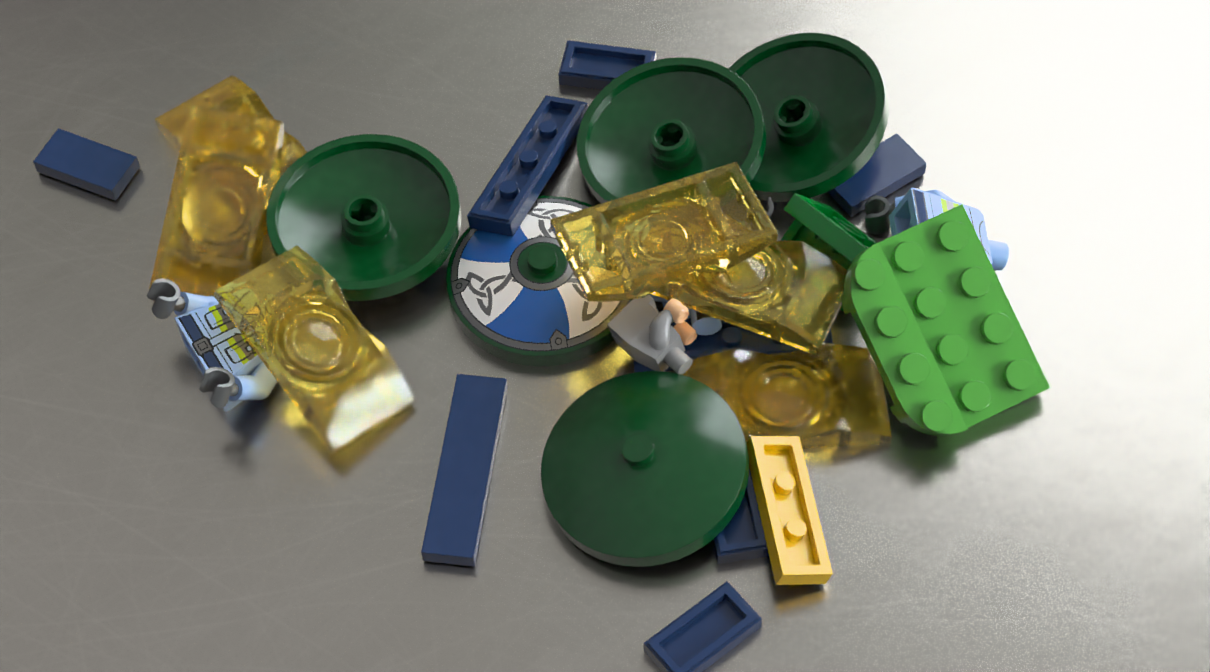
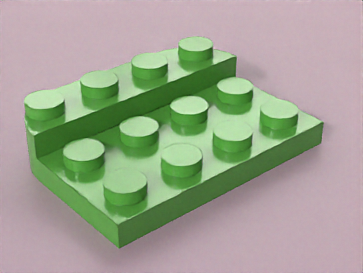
[841,204,1051,437]

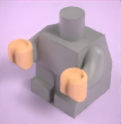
[607,290,697,375]

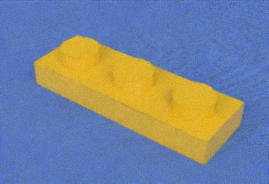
[747,436,833,585]

